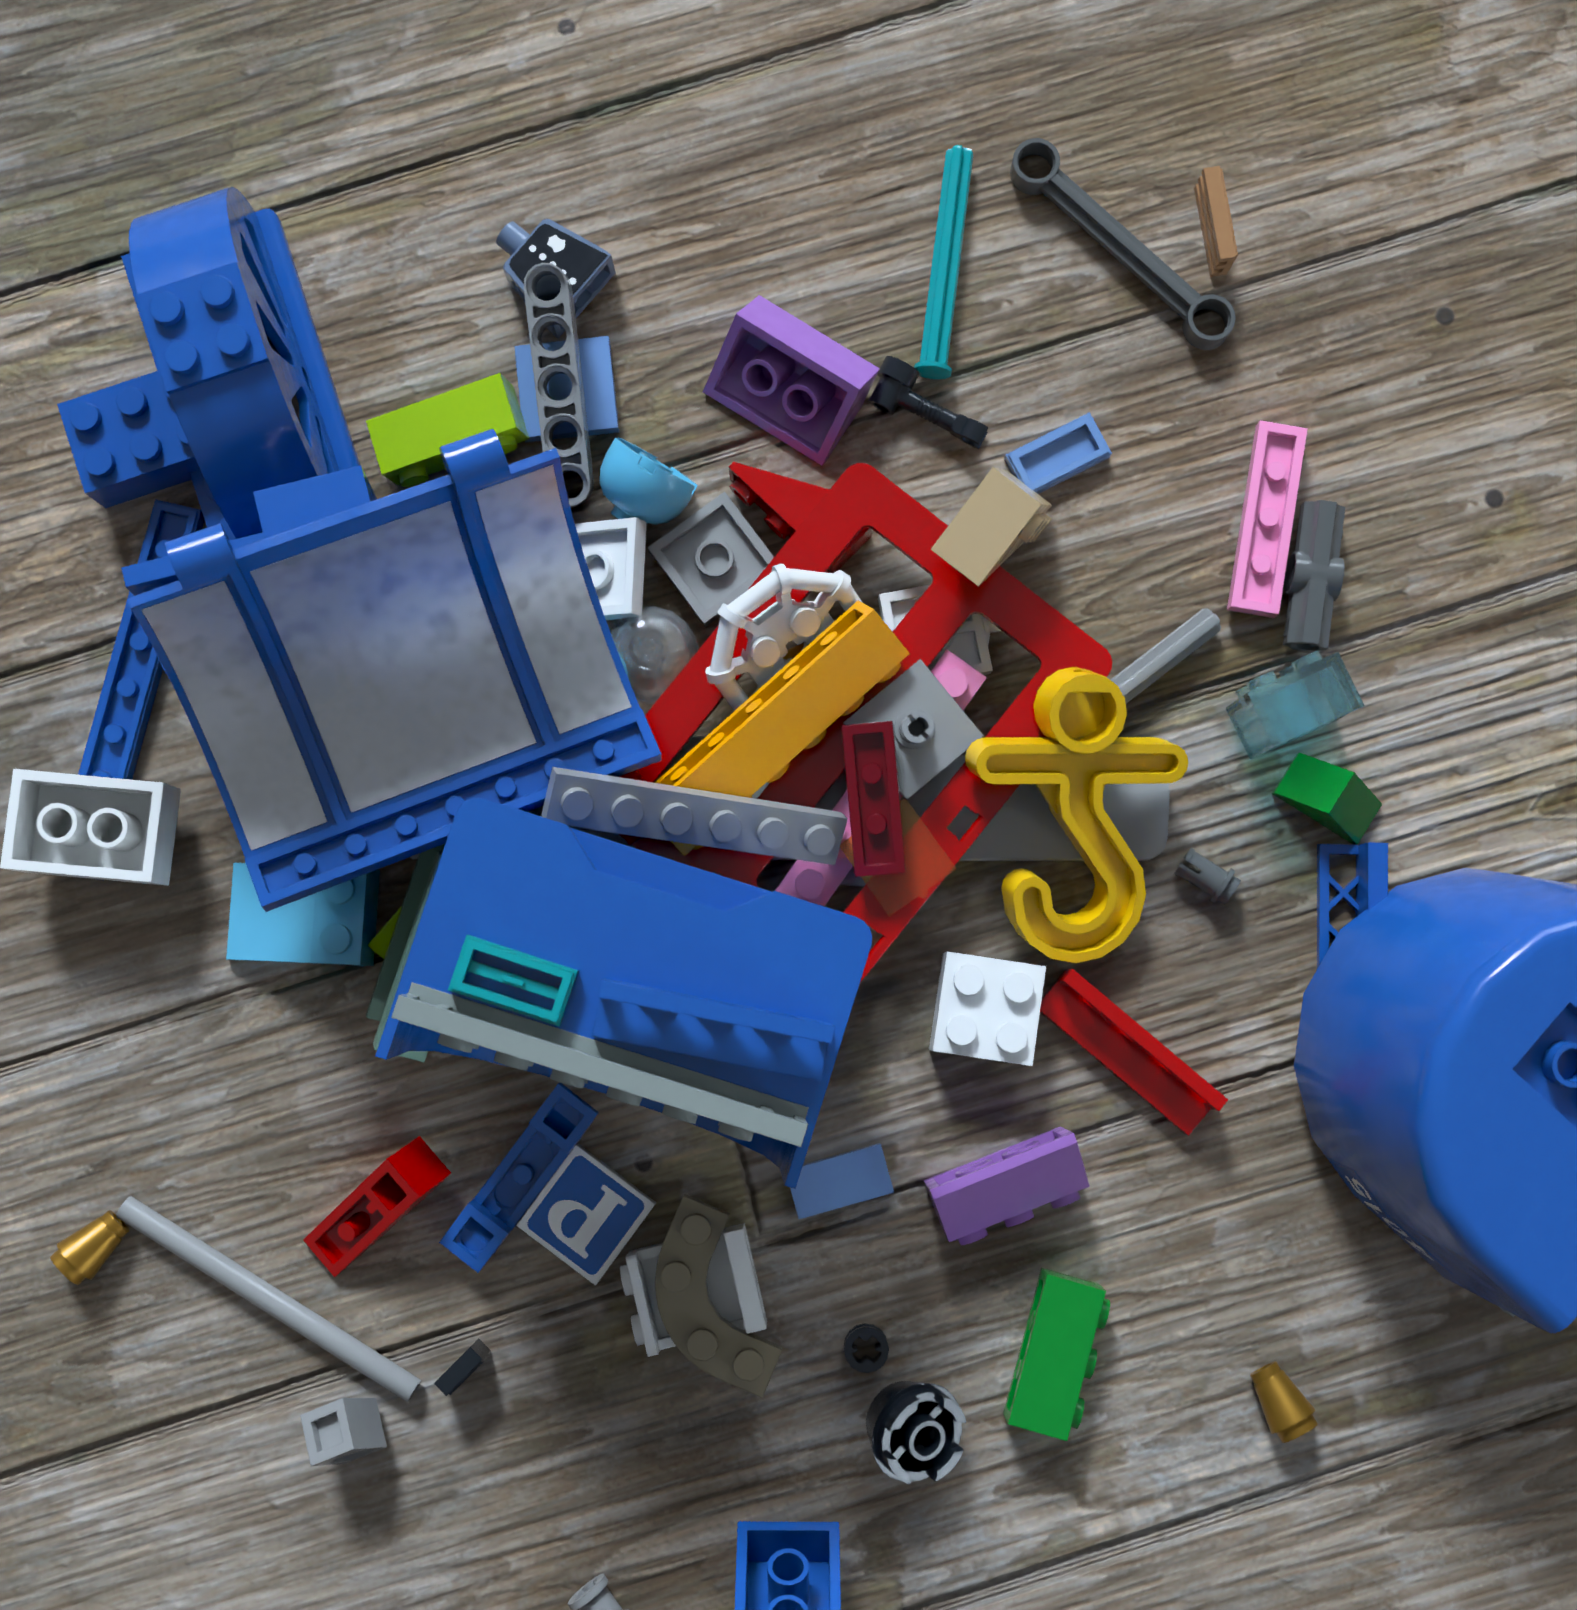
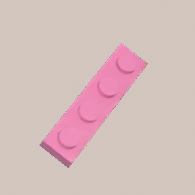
[1227,420,1308,618]

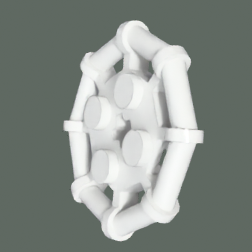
[705,564,863,711]

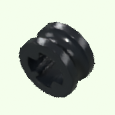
[844,1323,889,1373]

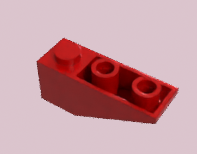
[728,462,872,573]

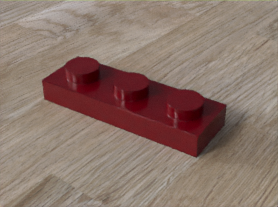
[842,721,906,877]

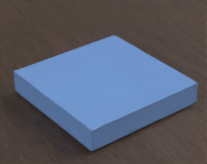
[514,336,619,442]

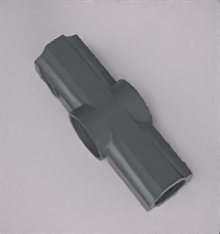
[1283,500,1345,652]

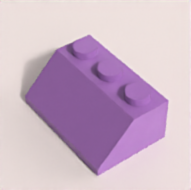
[703,295,880,465]
[924,1127,1090,1245]

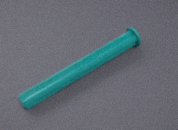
[914,145,973,379]

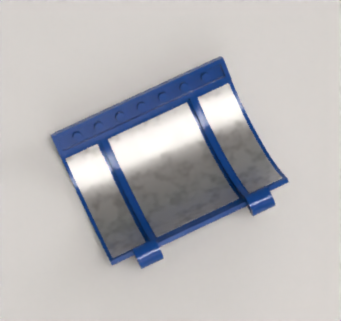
[127,429,662,912]

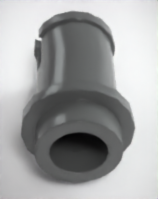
[1174,848,1241,905]

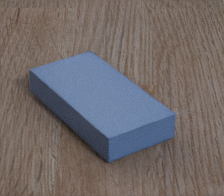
[1004,412,1112,494]
[790,1143,894,1219]

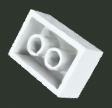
[0,769,181,886]

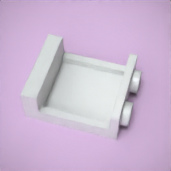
[620,1223,767,1357]

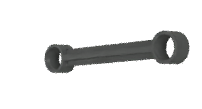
[1010,138,1236,350]

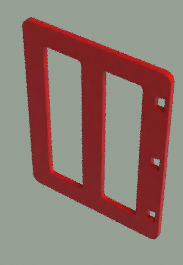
[619,463,1112,983]

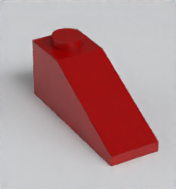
[303,1136,451,1278]

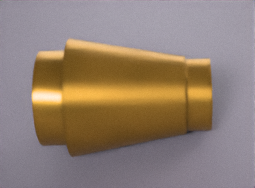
[50,1210,130,1285]
[1250,1361,1318,1443]

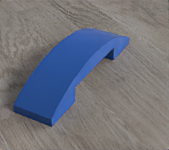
[439,1082,599,1273]

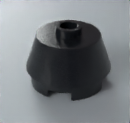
[866,1381,966,1484]

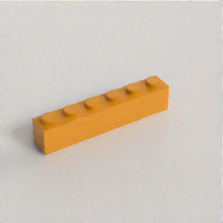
[655,600,910,856]

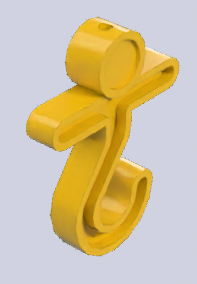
[965,667,1188,963]

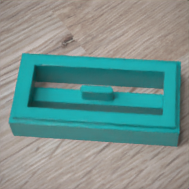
[448,935,579,1026]

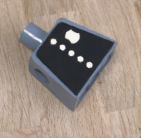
[496,219,616,339]

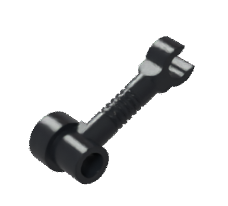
[868,356,988,449]

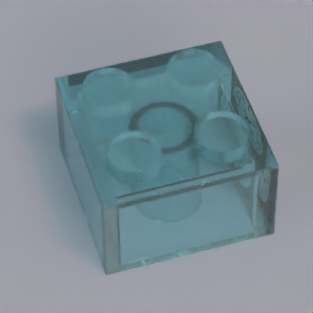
[1226,651,1365,760]

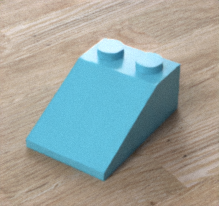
[226,863,380,966]

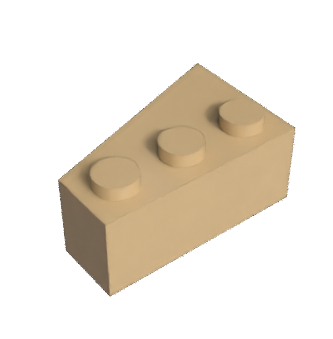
[931,467,1052,587]

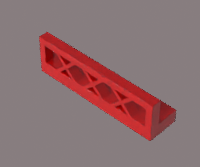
[1040,969,1228,1136]

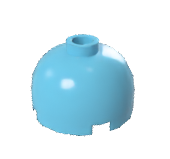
[600,437,698,525]

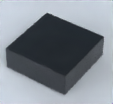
[434,1338,491,1396]

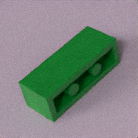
[1003,1267,1110,1441]

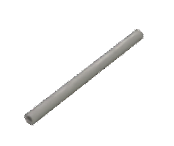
[116,1196,422,1402]

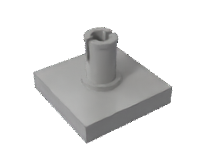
[843,659,984,800]

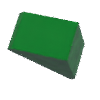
[1272,752,1382,845]

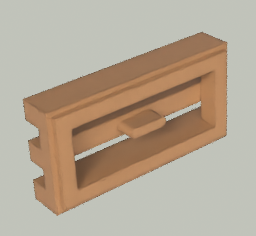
[1194,166,1238,277]

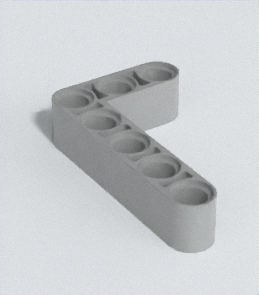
[524,263,594,506]

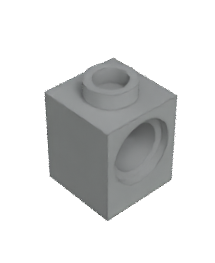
[300,1398,387,1466]

